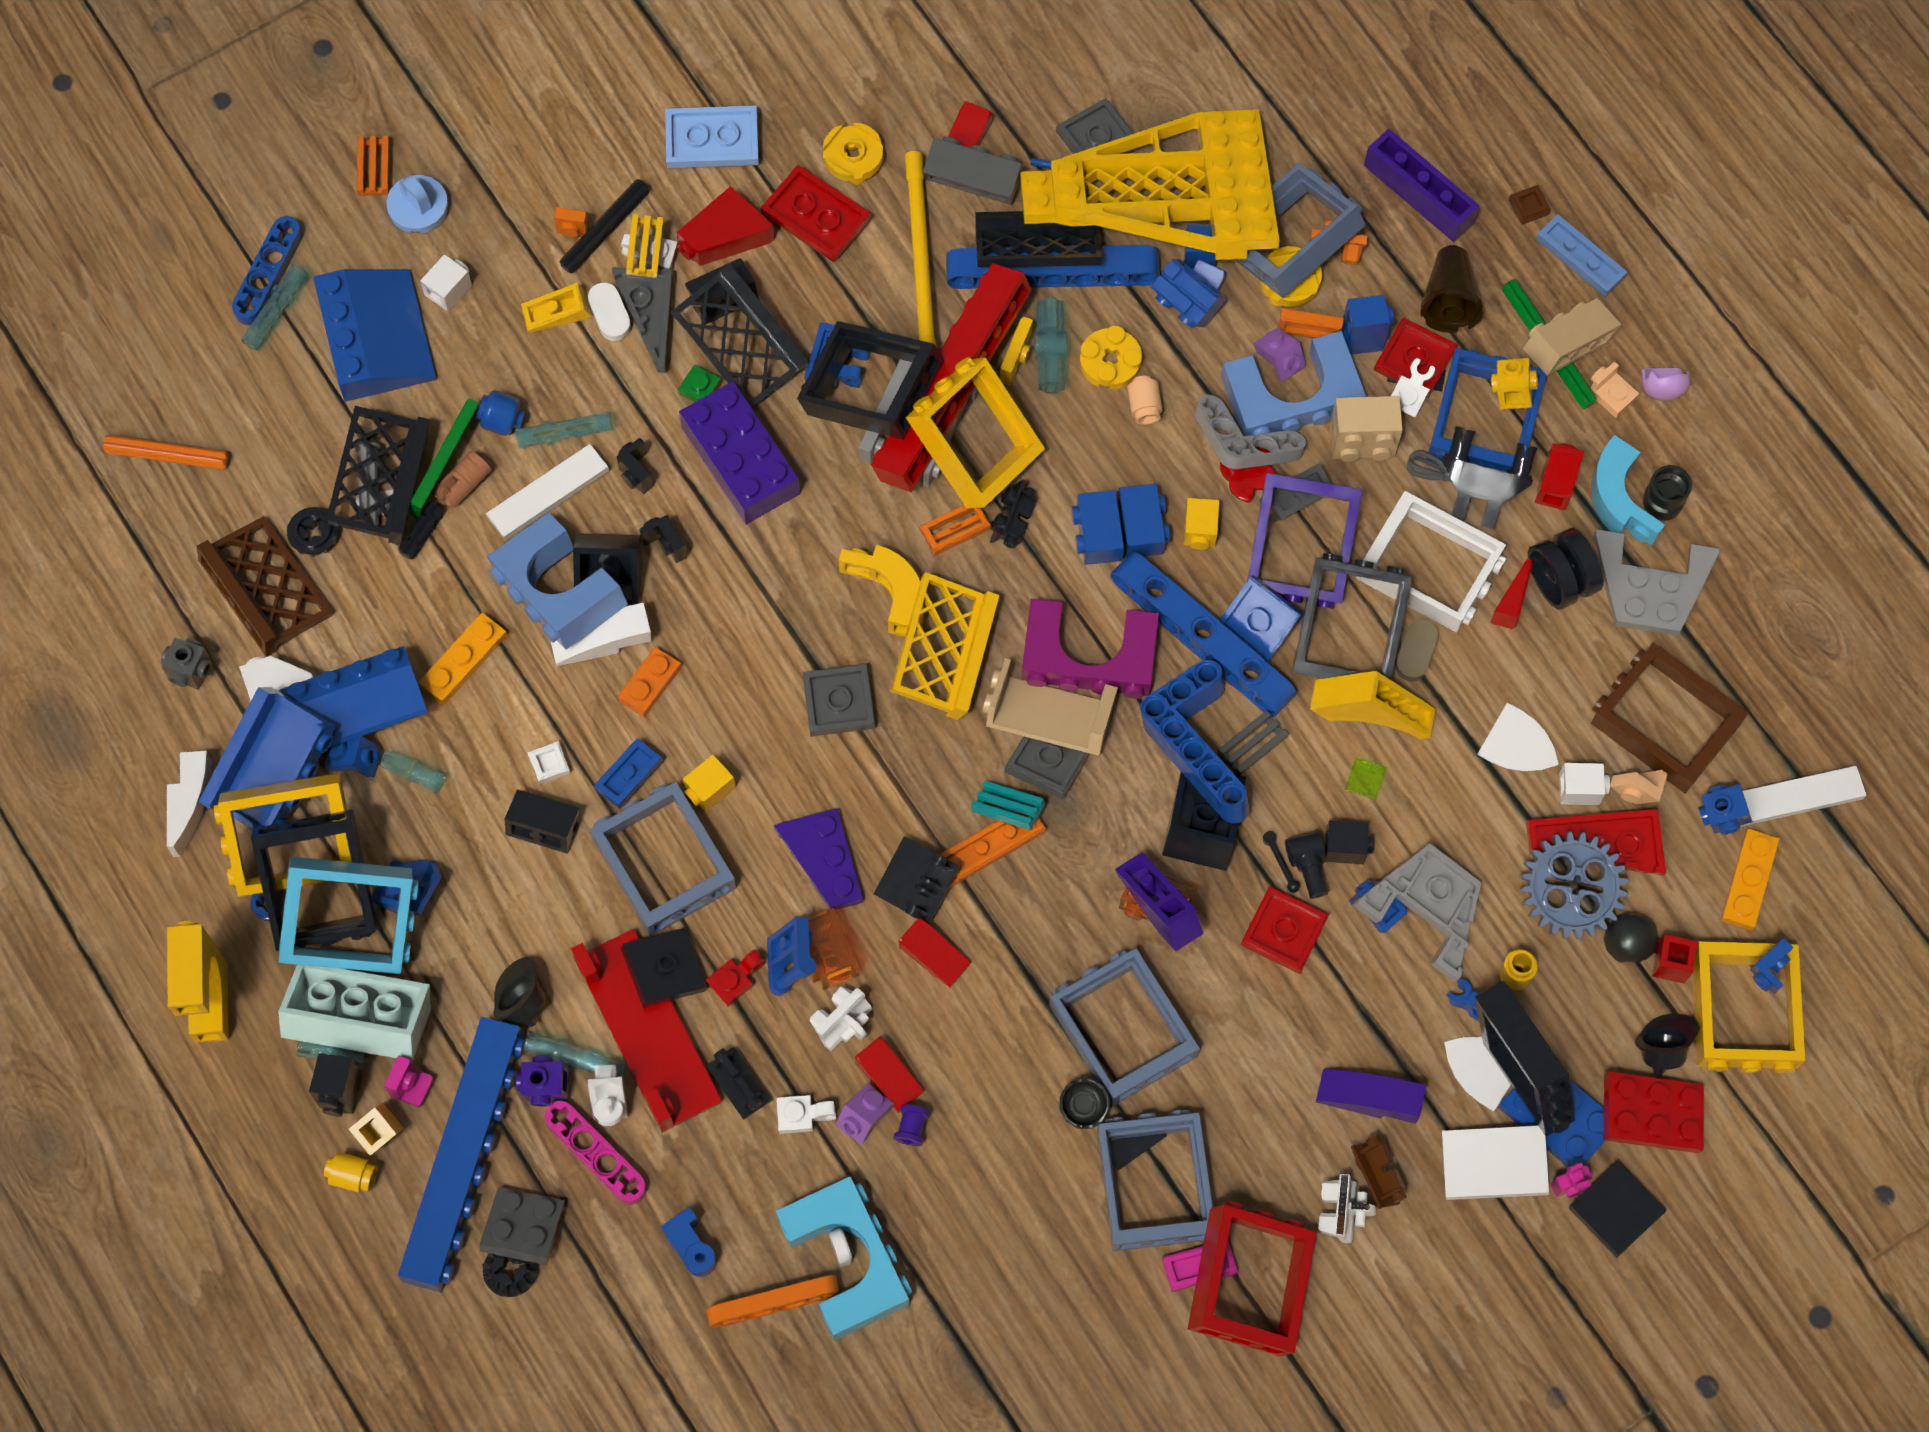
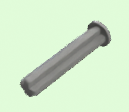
[355,442,381,536]

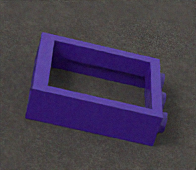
[1247,473,1362,609]

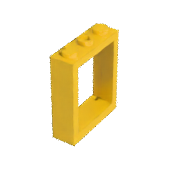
[905,357,1045,508]
[214,773,352,897]
[1693,941,1806,1074]

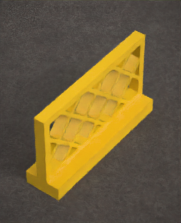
[890,572,1000,720]

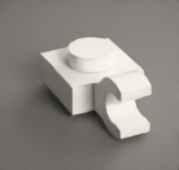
[621,234,678,269]
[777,1095,836,1134]

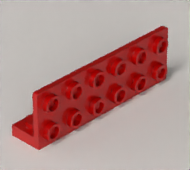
[570,930,721,1133]

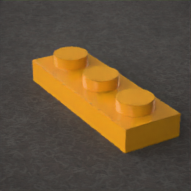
[418,613,508,706]
[1720,828,1780,931]

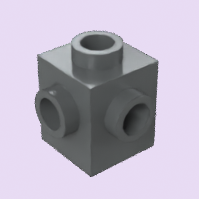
[161,637,212,690]

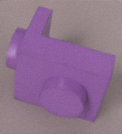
[1253,327,1306,381]
[836,1083,894,1144]

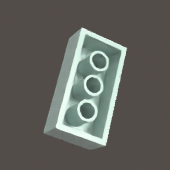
[278,965,431,1061]

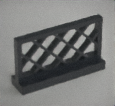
[975,211,1103,267]
[671,263,809,408]
[325,406,430,545]

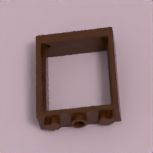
[1591,643,1749,794]

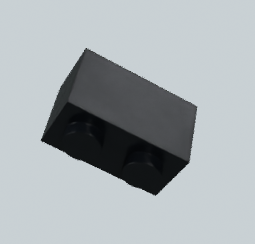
[309,1052,363,1117]

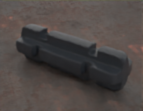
[398,501,444,560]

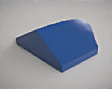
[372,860,442,917]

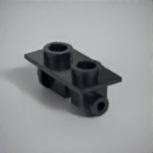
[990,479,1037,548]
[706,1047,771,1120]

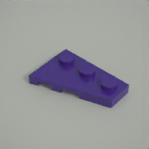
[774,809,863,911]

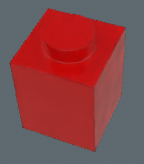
[1652,934,1698,984]

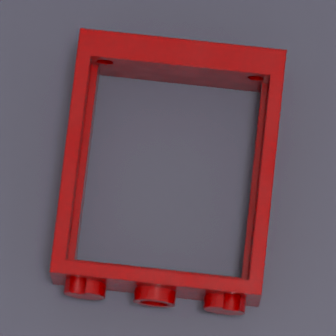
[1187,1201,1316,1356]

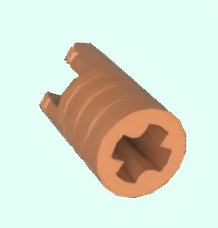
[433,451,491,508]

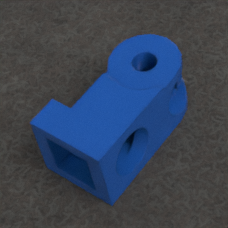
[661,1207,716,1277]

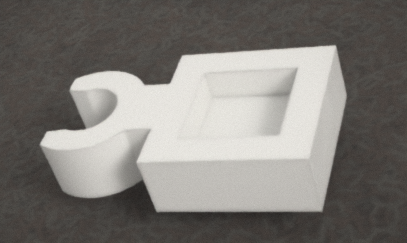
[1391,358,1436,418]

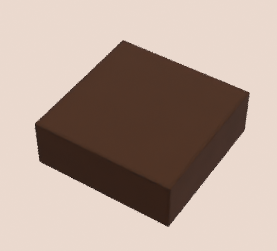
[1509,185,1551,225]

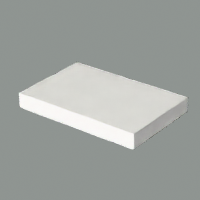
[1442,1126,1550,1200]

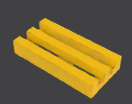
[626,214,663,278]

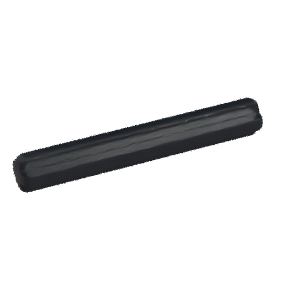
[560,179,649,274]

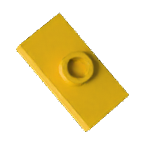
[1000,317,1033,386]

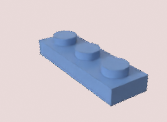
[1536,214,1628,297]

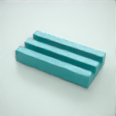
[971,781,1045,830]

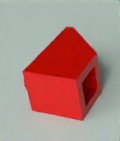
[1535,443,1584,510]

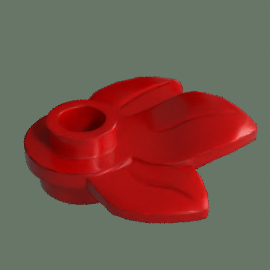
[1220,447,1276,503]

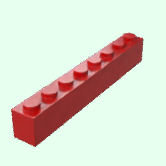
[871,263,1032,493]

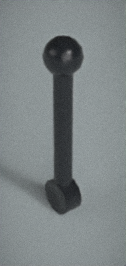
[1263,831,1300,893]

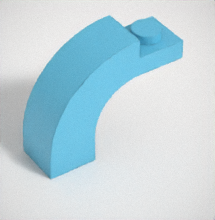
[1591,435,1665,546]

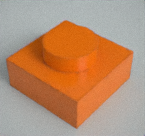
[554,207,589,238]

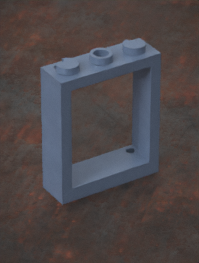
[1234,163,1365,298]
[590,782,736,937]
[1049,948,1200,1107]
[1097,1110,1213,1252]

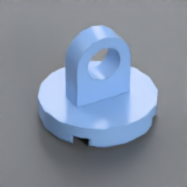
[386,175,448,233]

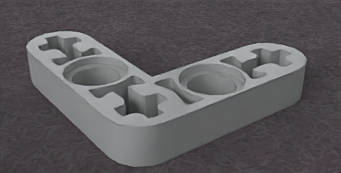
[1194,395,1306,469]

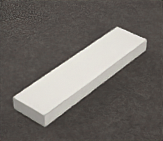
[486,444,609,541]
[1740,766,1867,827]

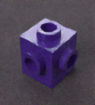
[516,1056,569,1107]

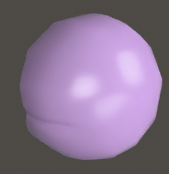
[1641,368,1691,401]

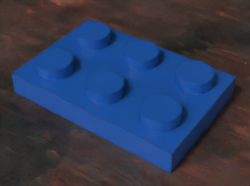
[1498,1079,1605,1167]

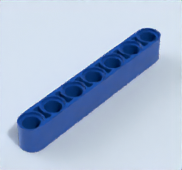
[946,245,1160,289]

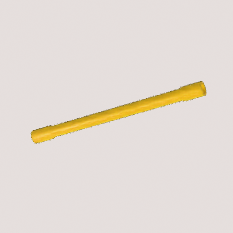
[905,151,937,348]

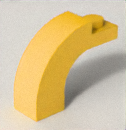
[838,545,924,639]

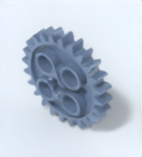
[1519,832,1629,939]

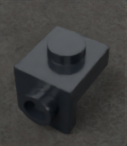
[616,438,653,495]

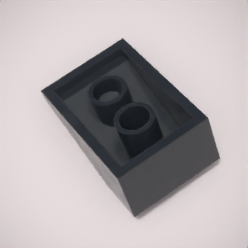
[1162,772,1246,871]

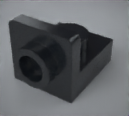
[639,515,687,563]

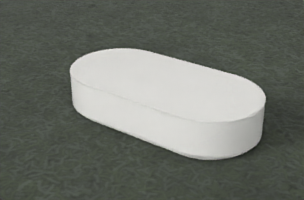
[588,283,631,341]

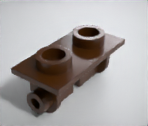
[1351,1135,1407,1209]

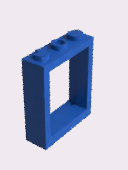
[1427,348,1546,473]

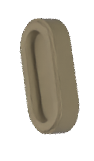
[1395,620,1439,681]

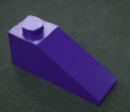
[1115,852,1203,951]

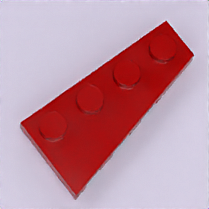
[1526,809,1666,876]

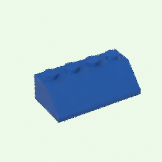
[280,646,428,747]

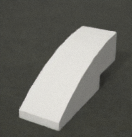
[550,603,651,666]
[167,751,213,857]

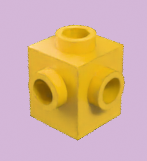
[1491,358,1538,410]

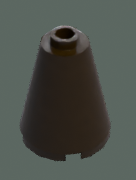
[1420,245,1483,333]

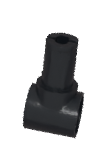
[1285,831,1329,899]

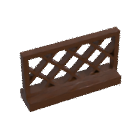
[197,516,332,657]

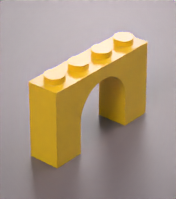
[167,921,229,1043]

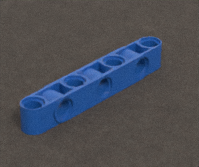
[1110,551,1297,717]

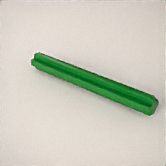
[1502,279,1597,409]

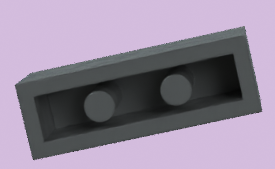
[923,136,1023,205]

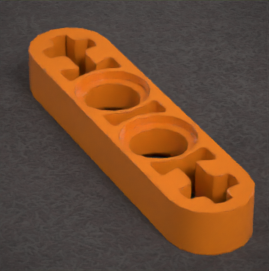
[706,1275,840,1328]

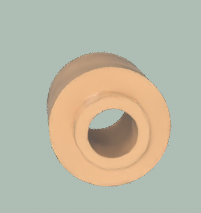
[1127,376,1163,425]

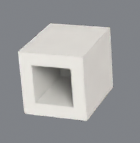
[420,255,472,312]
[1559,763,1610,805]

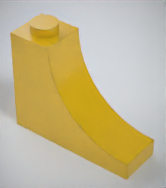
[1310,671,1435,740]

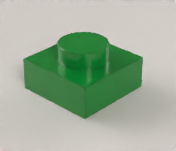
[678,364,722,402]

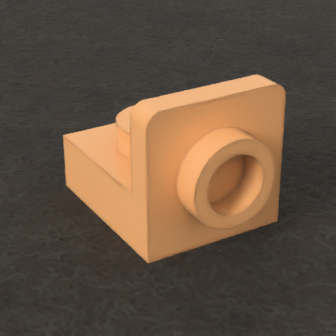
[1591,362,1639,418]

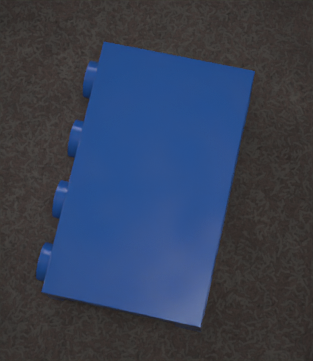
[198,687,336,830]

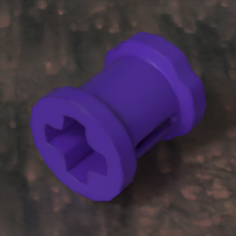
[893,1104,930,1146]

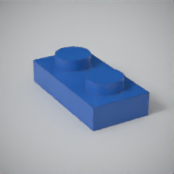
[594,738,663,809]

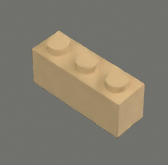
[1523,298,1622,376]

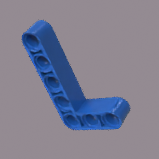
[1140,660,1249,823]

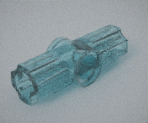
[1035,297,1067,394]

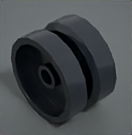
[1527,528,1604,610]

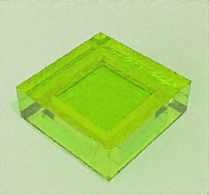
[1345,757,1386,800]

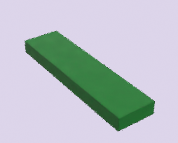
[409,398,479,517]

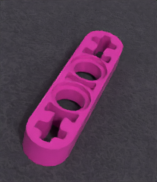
[544,1101,646,1205]

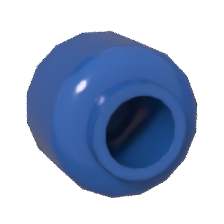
[476,390,525,436]

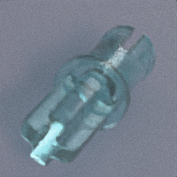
[380,750,446,793]

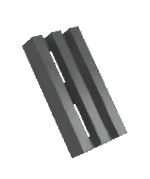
[1218,710,1289,775]

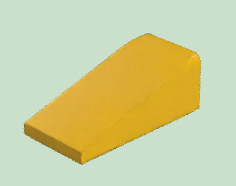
[521,283,592,333]

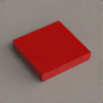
[1373,317,1458,398]
[1240,886,1329,974]

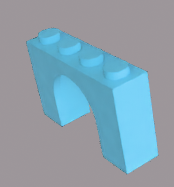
[776,1177,912,1341]

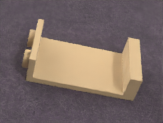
[983,658,1118,756]

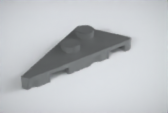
[612,267,673,373]

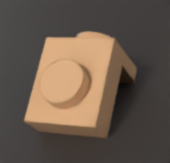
[1610,770,1667,805]

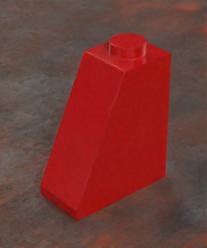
[677,186,774,266]

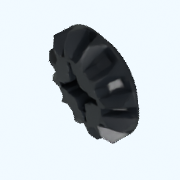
[287,507,339,557]
[482,1253,538,1297]

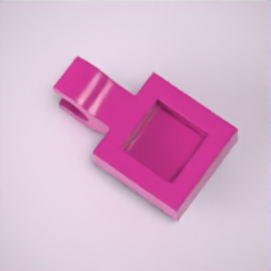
[1551,1162,1593,1198]

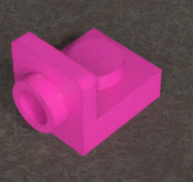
[384,1055,434,1108]

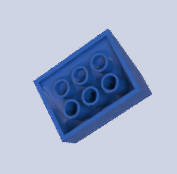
[313,269,437,402]

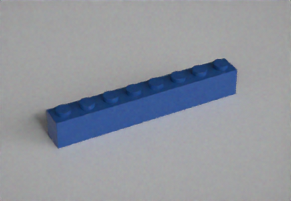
[397,1017,526,1293]

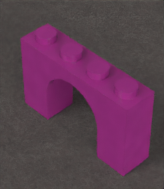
[1021,598,1159,698]

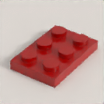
[760,165,871,262]
[1603,1071,1704,1153]

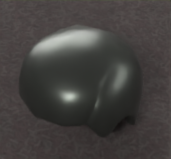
[1603,913,1659,963]
[1059,1077,1111,1129]

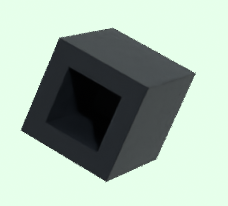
[1324,820,1374,865]

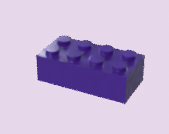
[679,381,800,525]

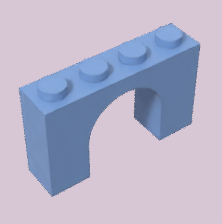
[1221,331,1366,436]
[487,512,628,650]

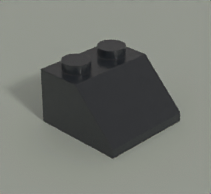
[573,533,642,606]

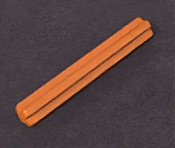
[103,435,228,470]

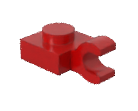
[706,949,765,1007]

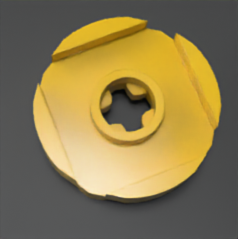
[823,123,883,185]
[1259,246,1322,307]
[1080,326,1142,389]

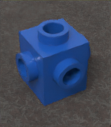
[1699,784,1753,835]

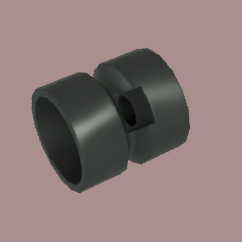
[1642,465,1692,521]

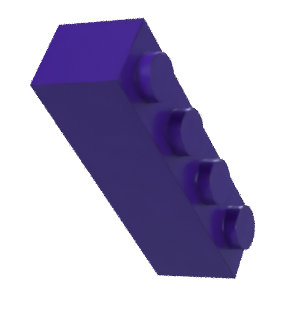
[1364,129,1480,242]

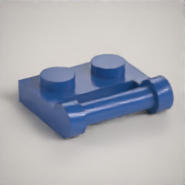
[767,916,816,996]

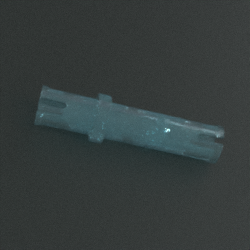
[241,264,308,351]
[515,411,612,449]
[523,1031,626,1077]

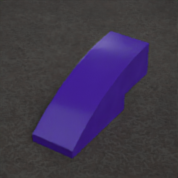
[1316,1069,1426,1124]

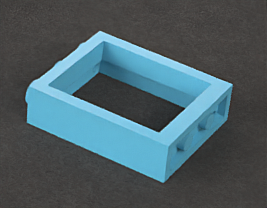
[278,857,418,974]

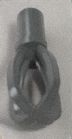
[1407,450,1453,483]

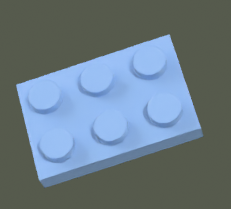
[665,106,759,168]

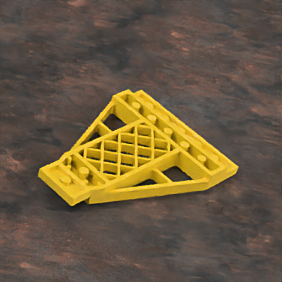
[1020,109,1279,260]

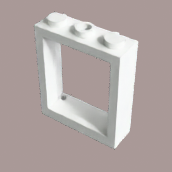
[1356,491,1507,633]

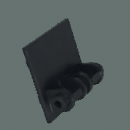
[874,836,960,924]

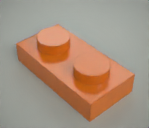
[617,646,682,718]

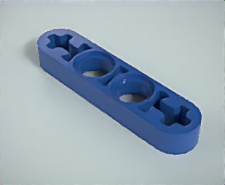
[232,216,302,325]

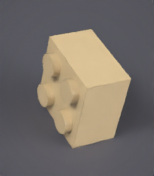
[1329,396,1403,462]

